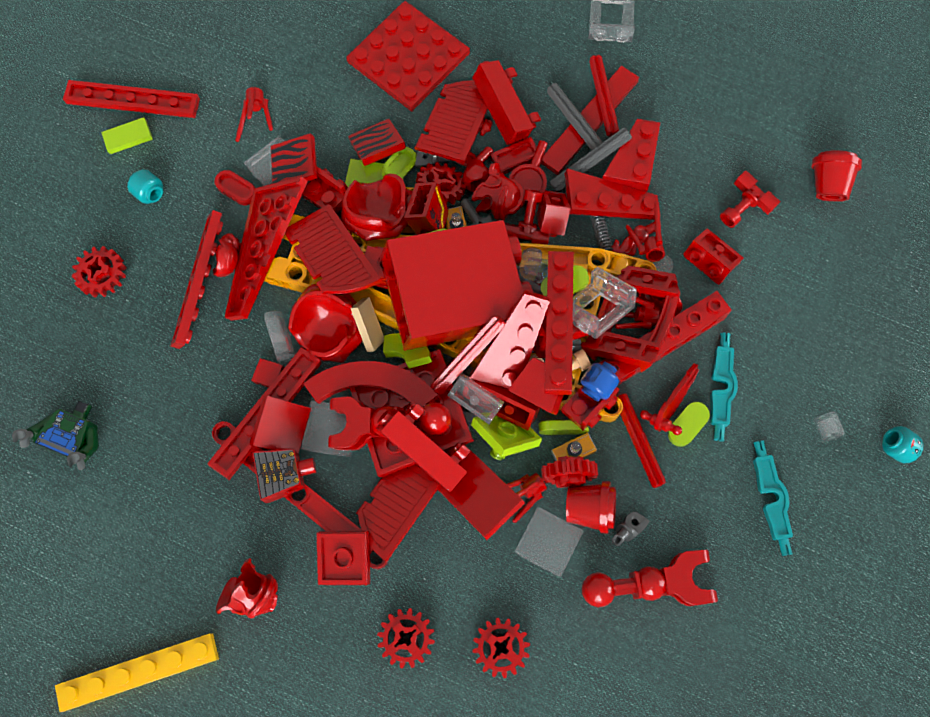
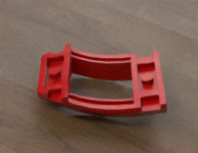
[580,265,680,373]

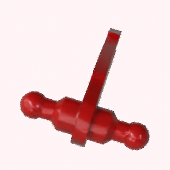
[640,363,700,436]

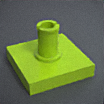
[471,413,542,460]

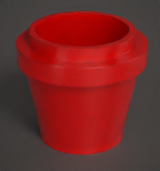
[812,150,862,201]
[566,481,616,534]

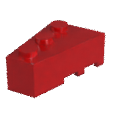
[602,119,660,192]

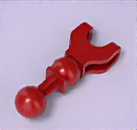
[328,396,451,450]
[582,550,718,607]

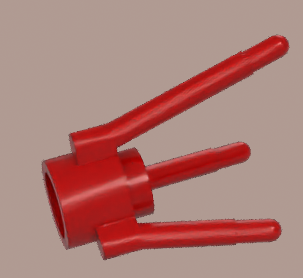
[235,87,273,142]
[625,201,665,262]
[597,288,659,329]
[507,473,547,523]

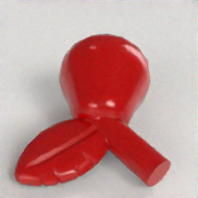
[457,146,493,193]

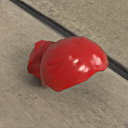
[212,233,241,277]

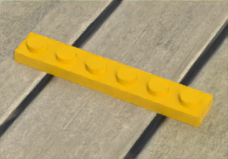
[55,633,219,712]

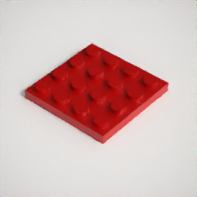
[346,1,470,112]
[350,349,474,478]

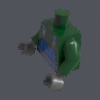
[12,401,99,470]

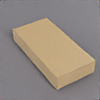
[351,297,384,352]

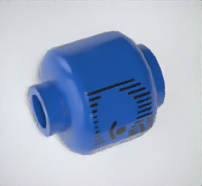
[581,362,619,401]

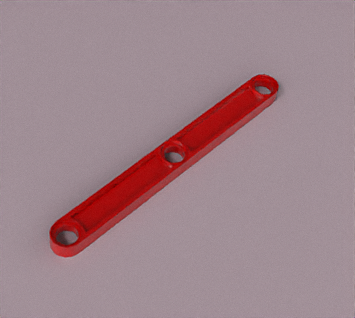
[212,421,389,569]

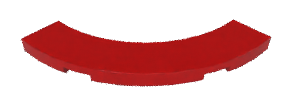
[303,361,439,408]

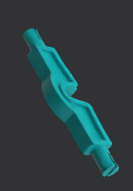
[710,332,738,441]
[753,441,793,556]

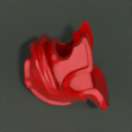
[472,162,524,220]
[216,558,278,618]

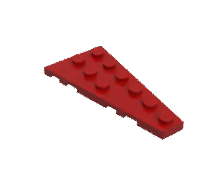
[225,177,308,321]

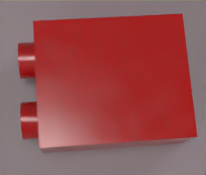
[380,220,533,351]

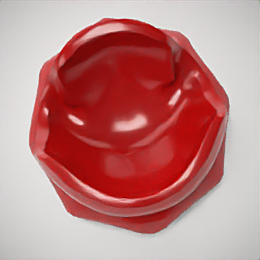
[341,173,413,241]
[288,283,362,363]

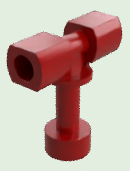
[720,170,781,228]
[505,189,550,245]

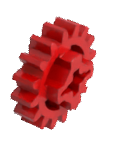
[415,162,466,205]
[72,246,127,298]
[541,456,598,488]
[377,608,435,669]
[472,618,530,678]

